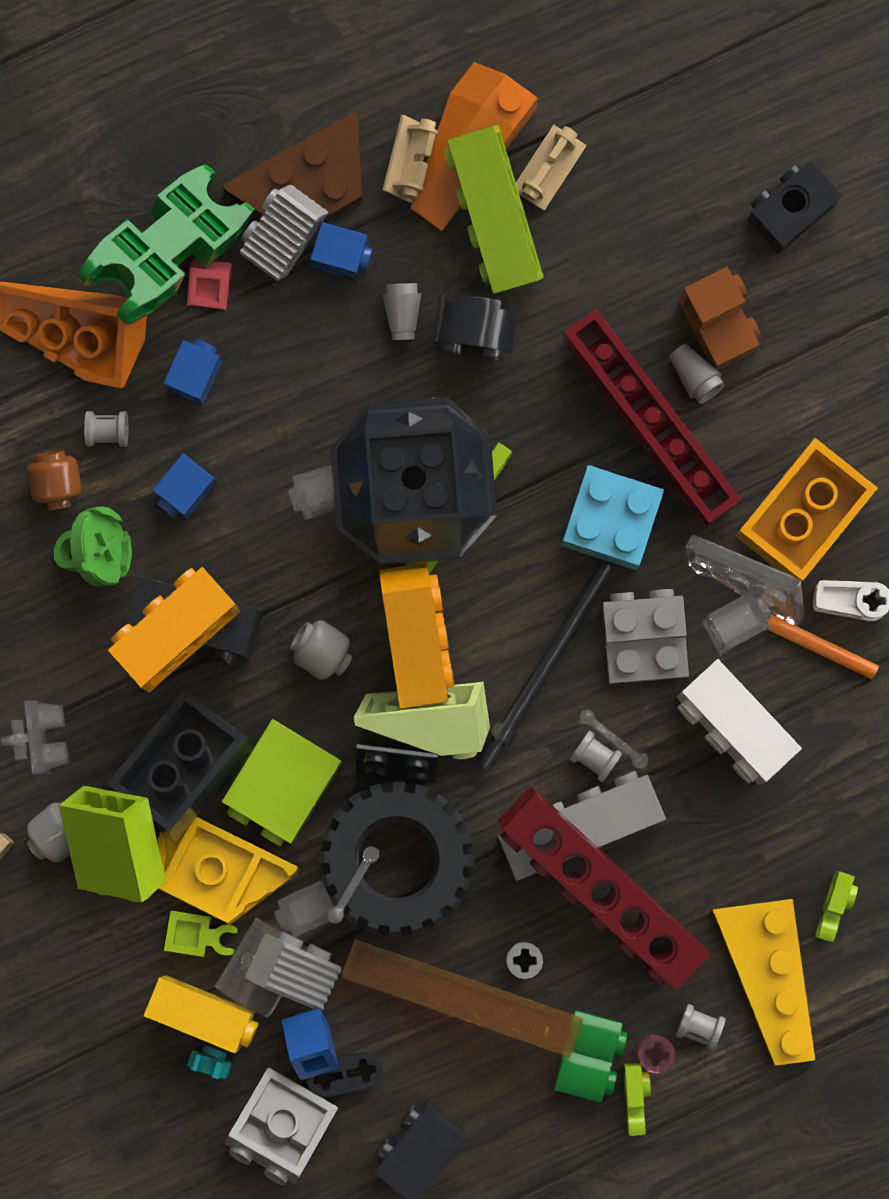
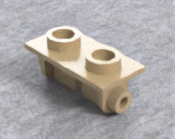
[383,115,438,203]
[516,125,587,211]

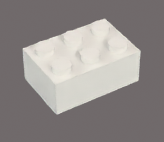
[676,659,802,785]

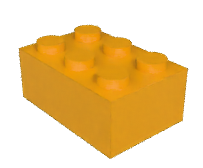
[735,438,878,586]
[379,563,454,709]
[108,567,241,693]

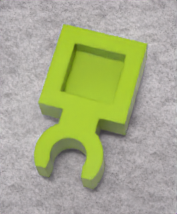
[815,871,858,942]
[164,910,238,957]
[622,1063,651,1136]

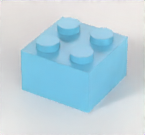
[561,465,664,571]

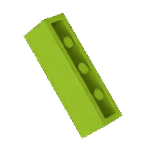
[445,125,543,294]

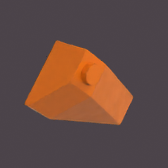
[411,62,538,232]
[0,282,147,389]

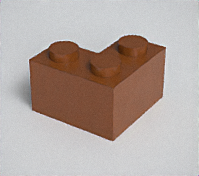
[678,267,761,370]

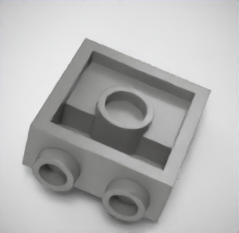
[602,589,689,684]
[224,1067,338,1185]

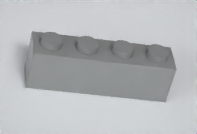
[497,771,666,881]

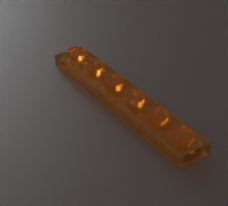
[341,939,584,1059]

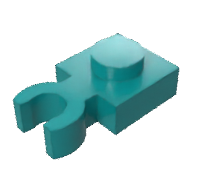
[187,1044,233,1079]

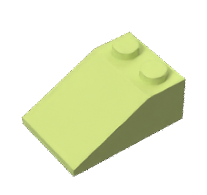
[354,682,490,759]

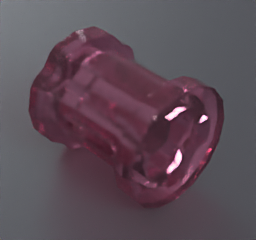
[636,1034,675,1073]

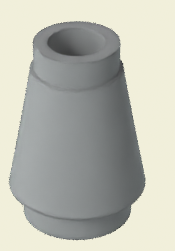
[382,283,422,340]
[669,344,725,404]

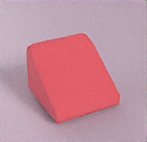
[187,259,232,310]

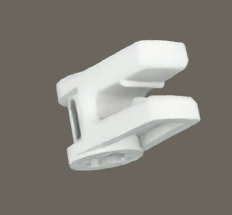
[813,580,889,622]

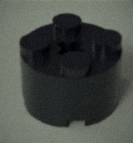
[434,294,519,362]

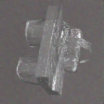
[1,700,69,775]

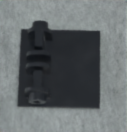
[356,737,438,785]

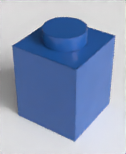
[310,222,373,280]
[164,339,222,405]
[153,453,217,520]
[282,1008,339,1080]

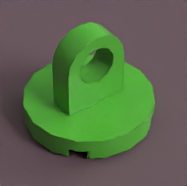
[54,507,132,587]

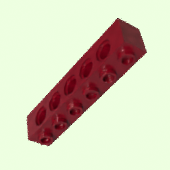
[562,309,741,529]
[497,785,710,990]

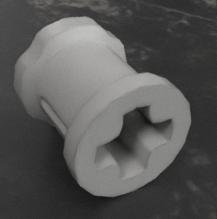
[84,411,129,447]
[569,730,622,782]
[506,942,543,979]
[675,1004,726,1052]

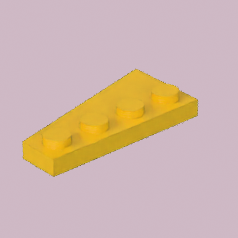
[712,899,815,1066]

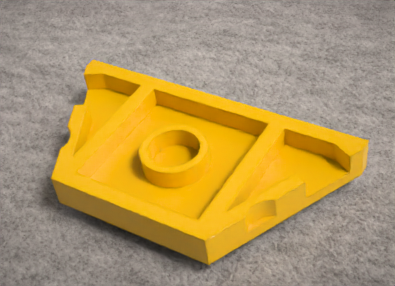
[158,817,300,925]

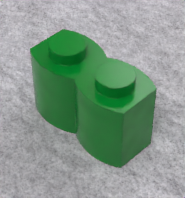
[554,1009,628,1103]

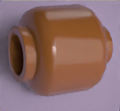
[26,450,82,510]

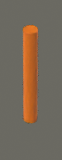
[764,614,879,680]

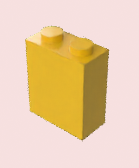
[144,975,259,1053]

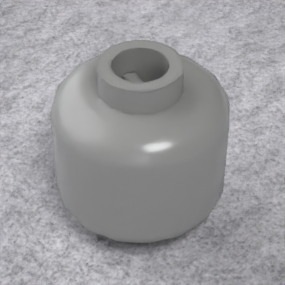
[290,620,352,680]
[27,803,70,862]

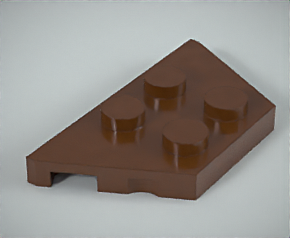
[223,112,362,221]

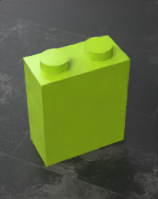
[222,719,343,847]
[59,786,166,903]

